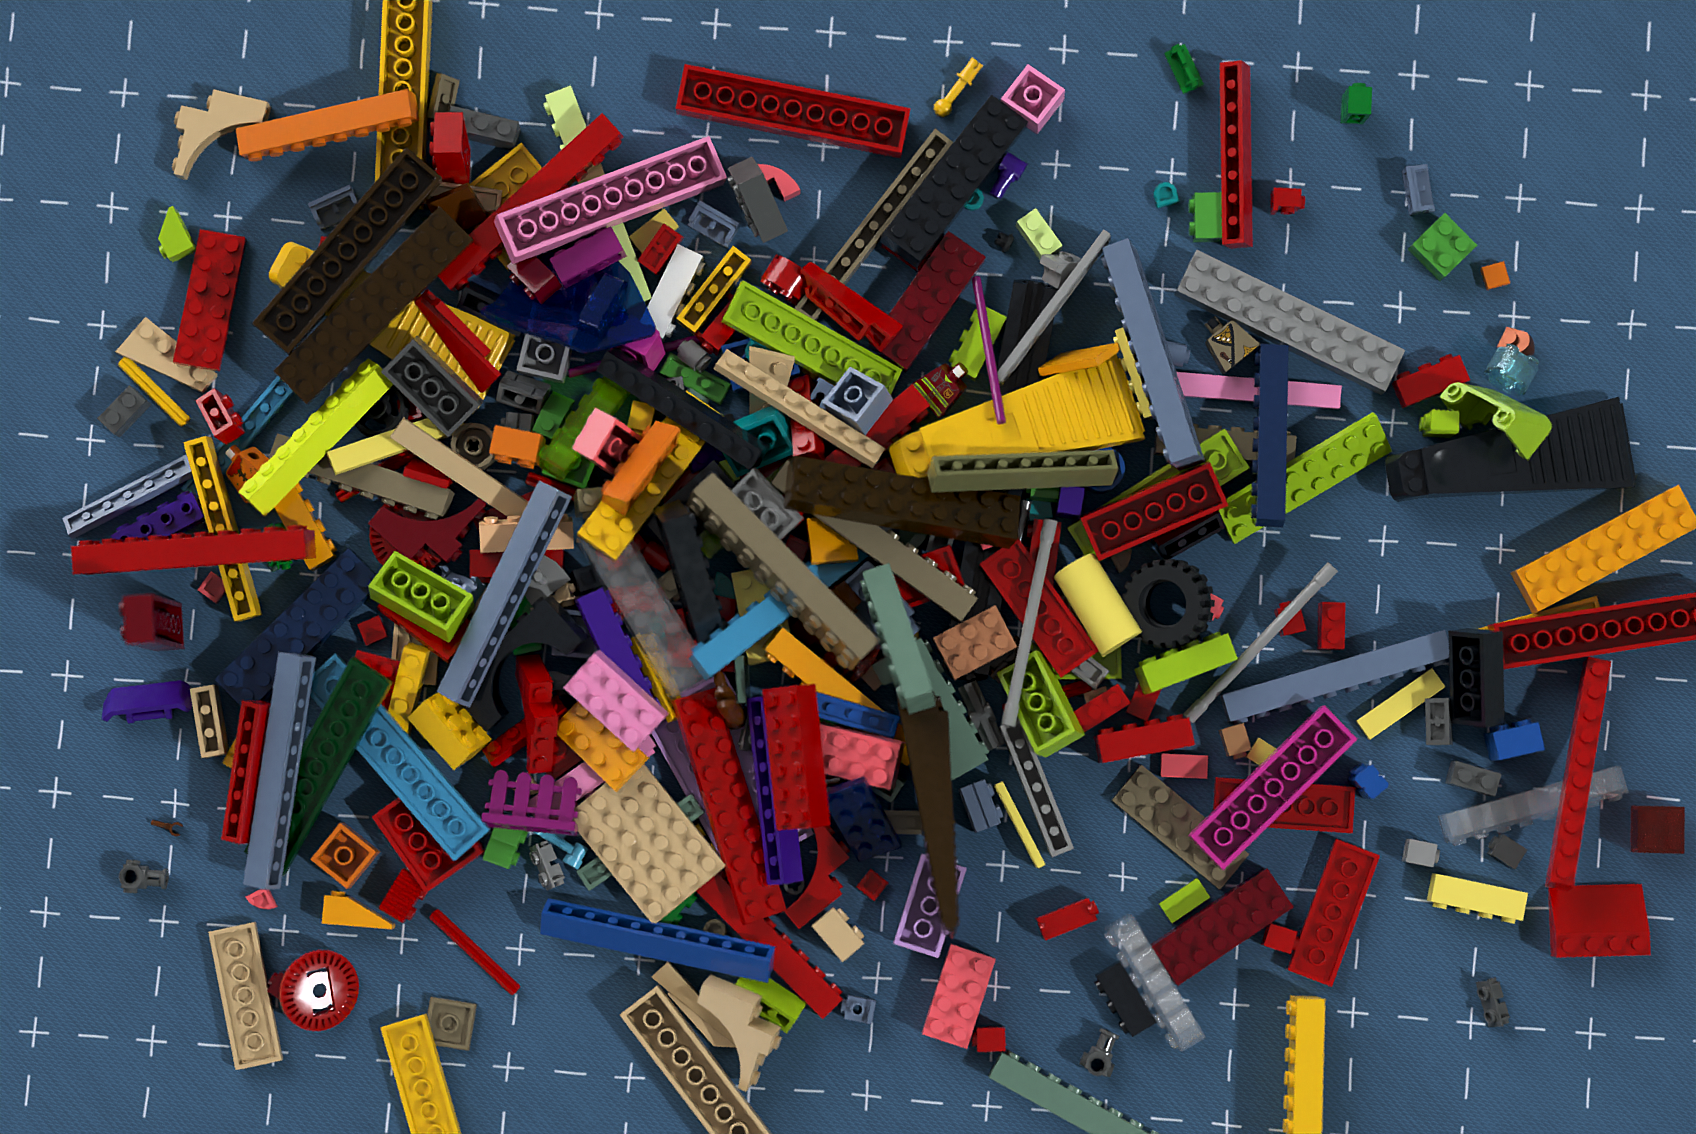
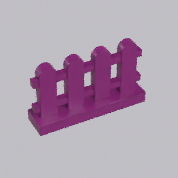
[482,770,582,836]

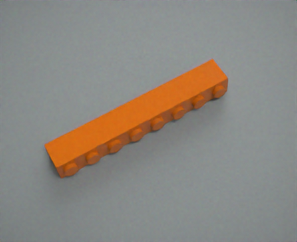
[236,89,419,162]

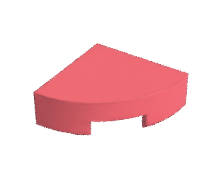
[246,889,278,909]

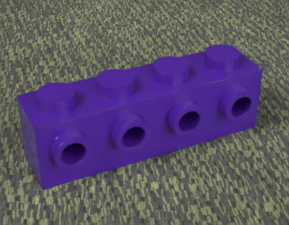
[111,491,206,542]

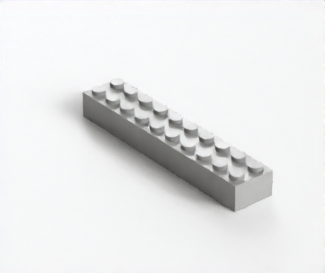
[1174,250,1405,395]

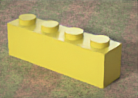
[1427,873,1528,924]

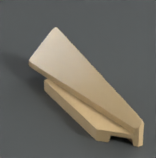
[652,962,736,1048]

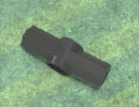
[958,680,1005,751]

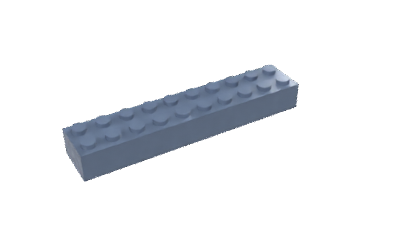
[1101,238,1205,471]

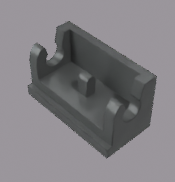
[1425,698,1453,745]

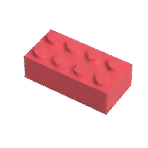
[572,408,643,477]
[819,721,905,790]
[922,943,996,1049]

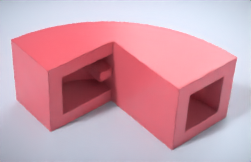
[758,164,801,202]

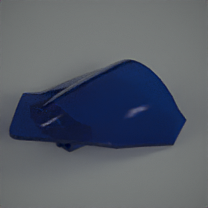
[480,236,656,354]

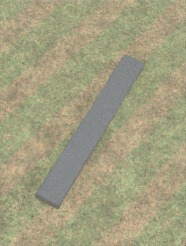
[997,230,1111,386]

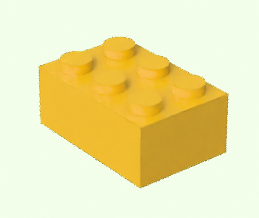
[407,693,492,770]

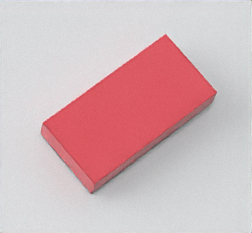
[1160,754,1208,779]

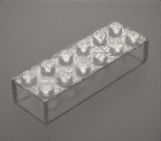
[1104,913,1206,1052]

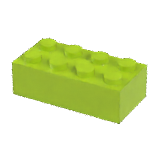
[368,551,475,643]
[1134,631,1238,695]
[997,650,1085,758]

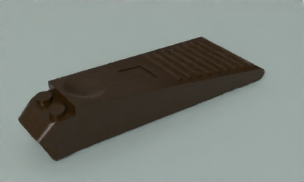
[897,690,960,939]

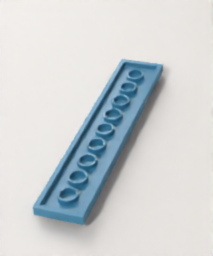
[310,653,491,861]

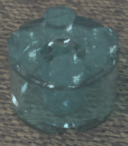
[1484,343,1539,396]

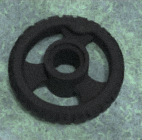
[355,384,410,437]

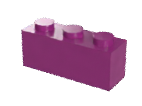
[550,226,627,288]

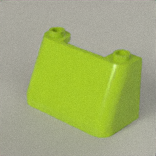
[1440,382,1552,460]

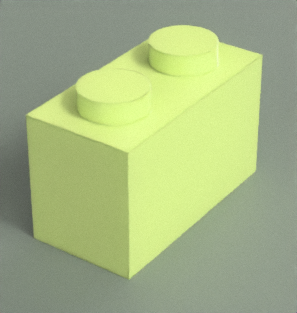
[1016,208,1063,260]

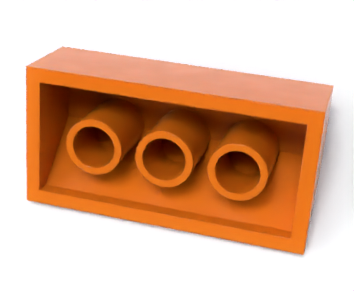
[601,421,681,516]

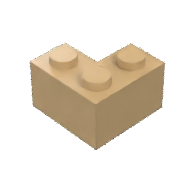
[812,907,864,962]

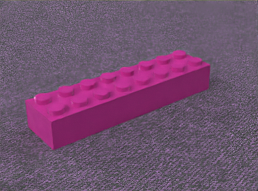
[1188,705,1357,870]

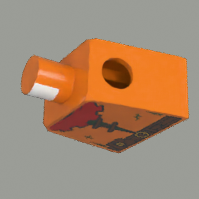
[225,445,270,503]

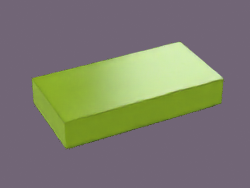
[1158,878,1210,923]

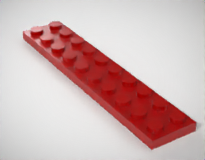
[671,687,786,925]

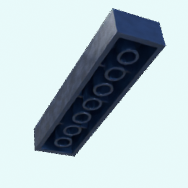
[215,548,377,706]

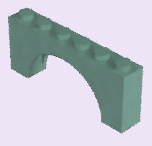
[871,637,989,781]

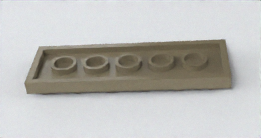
[1111,765,1249,890]

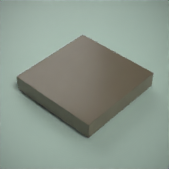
[427,996,477,1051]

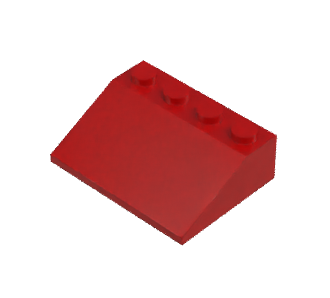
[372,797,486,893]
[1548,884,1651,958]

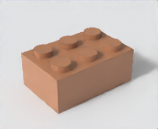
[932,605,1017,680]

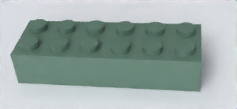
[860,563,936,714]

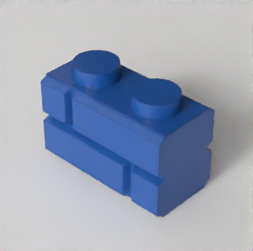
[1348,763,1389,799]

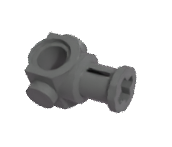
[119,859,169,893]
[1079,1028,1120,1077]

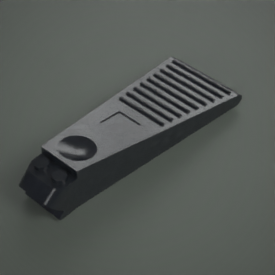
[1385,397,1636,502]

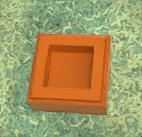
[1480,261,1510,290]

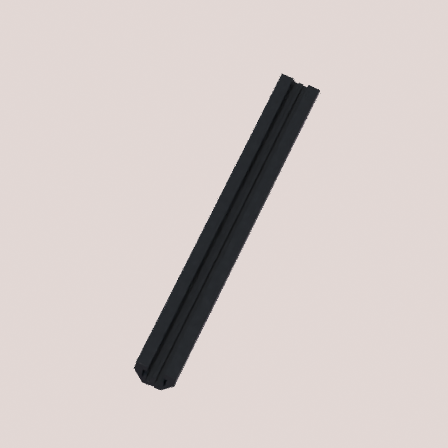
[942,279,1059,682]

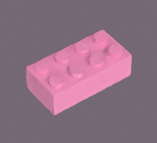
[564,650,669,751]

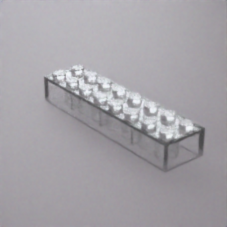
[576,536,711,700]

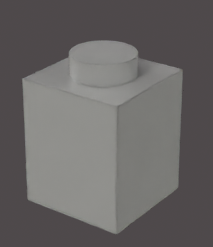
[1402,839,1440,867]

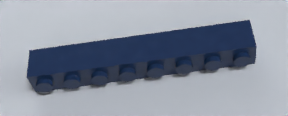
[1251,344,1289,527]

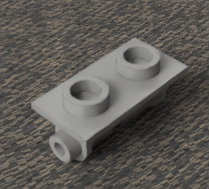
[529,840,565,890]

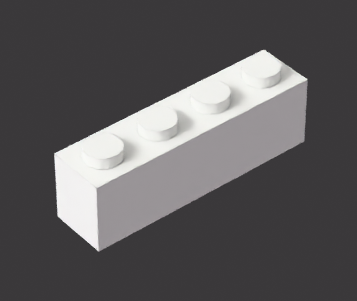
[640,244,705,341]

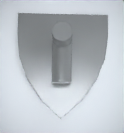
[525,555,571,605]

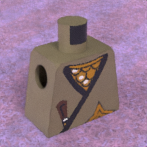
[1205,316,1260,375]

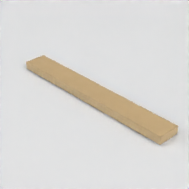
[390,418,528,517]

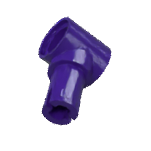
[989,152,1028,200]

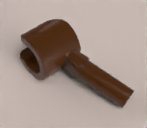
[151,820,183,836]

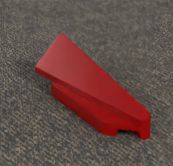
[800,262,903,352]
[415,289,501,393]

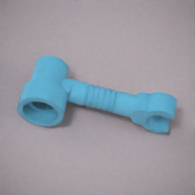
[533,832,588,870]

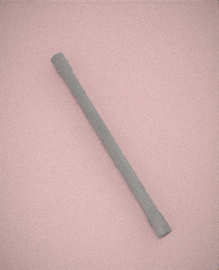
[1001,519,1057,727]
[1183,562,1338,723]

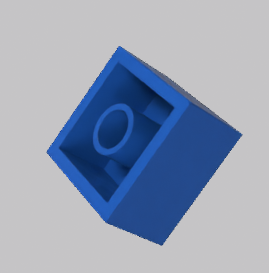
[1483,719,1545,761]

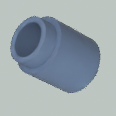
[1166,341,1190,367]

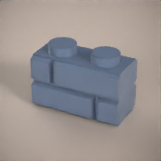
[958,779,1003,833]

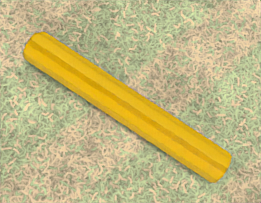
[118,357,190,426]

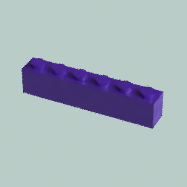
[574,588,661,705]

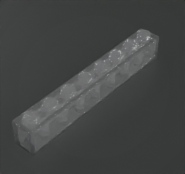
[1438,765,1629,846]

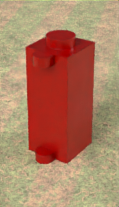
[695,293,737,356]
[1035,897,1099,941]

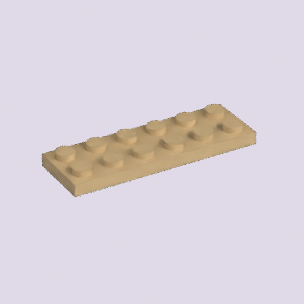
[208,922,283,1070]

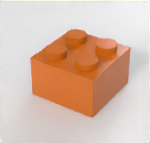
[489,425,546,469]
[310,822,380,889]

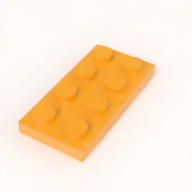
[557,701,649,792]

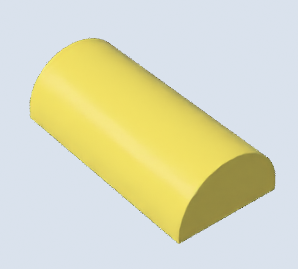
[1054,553,1142,657]

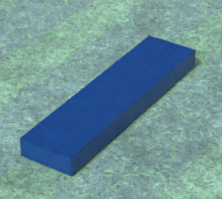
[816,692,900,739]

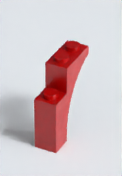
[784,825,850,929]

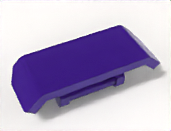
[101,680,192,724]

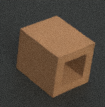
[1219,723,1252,760]

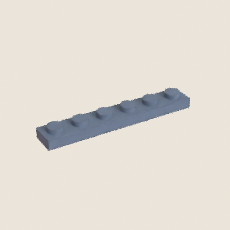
[62,454,193,539]

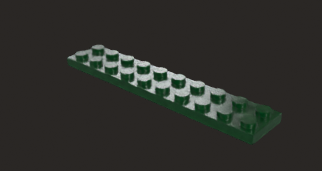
[244,657,393,877]

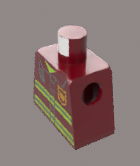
[912,362,968,418]

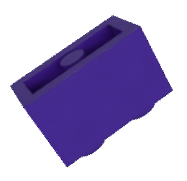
[1054,487,1085,520]

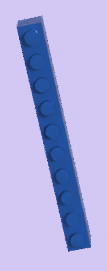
[540,898,775,983]

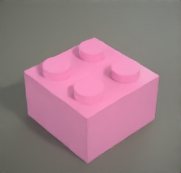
[1001,64,1065,134]

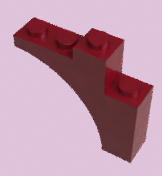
[368,498,487,564]

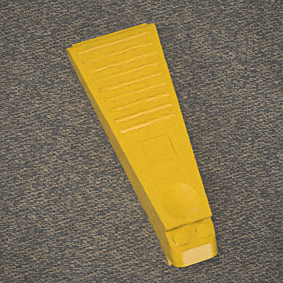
[269,242,516,414]
[889,354,1145,480]

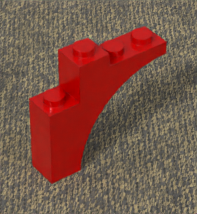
[515,654,558,774]

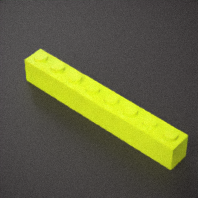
[238,358,393,516]

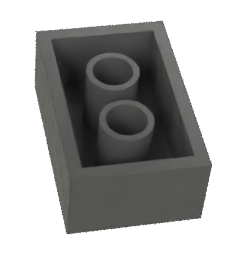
[727,157,788,243]

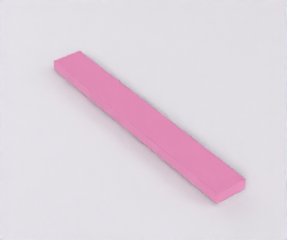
[1177,372,1342,409]

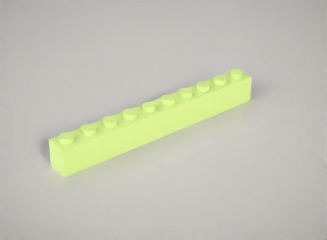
[543,86,652,311]

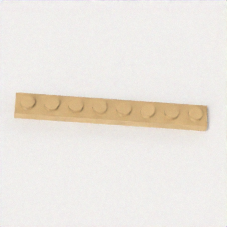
[714,349,885,469]

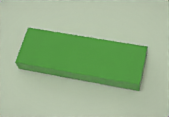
[659,352,731,405]

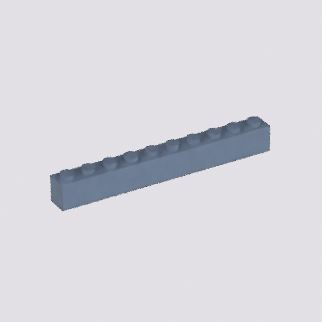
[437,481,572,707]
[1220,630,1449,725]
[243,652,316,890]

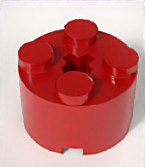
[760,254,807,306]

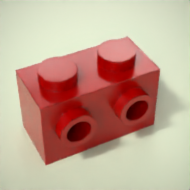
[195,388,245,445]

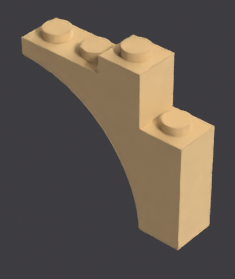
[172,90,271,180]
[697,974,782,1092]

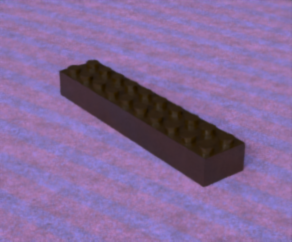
[252,147,442,355]
[273,207,474,405]
[784,455,1020,549]

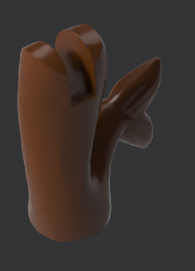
[714,670,747,730]

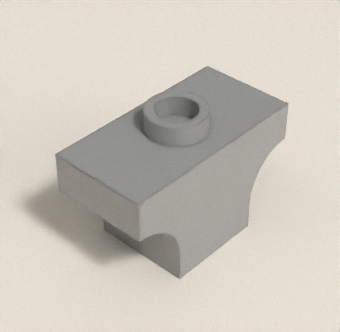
[1040,251,1081,289]

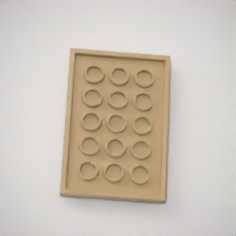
[573,764,726,923]

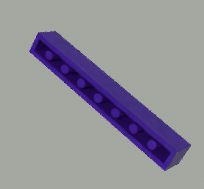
[747,696,803,885]

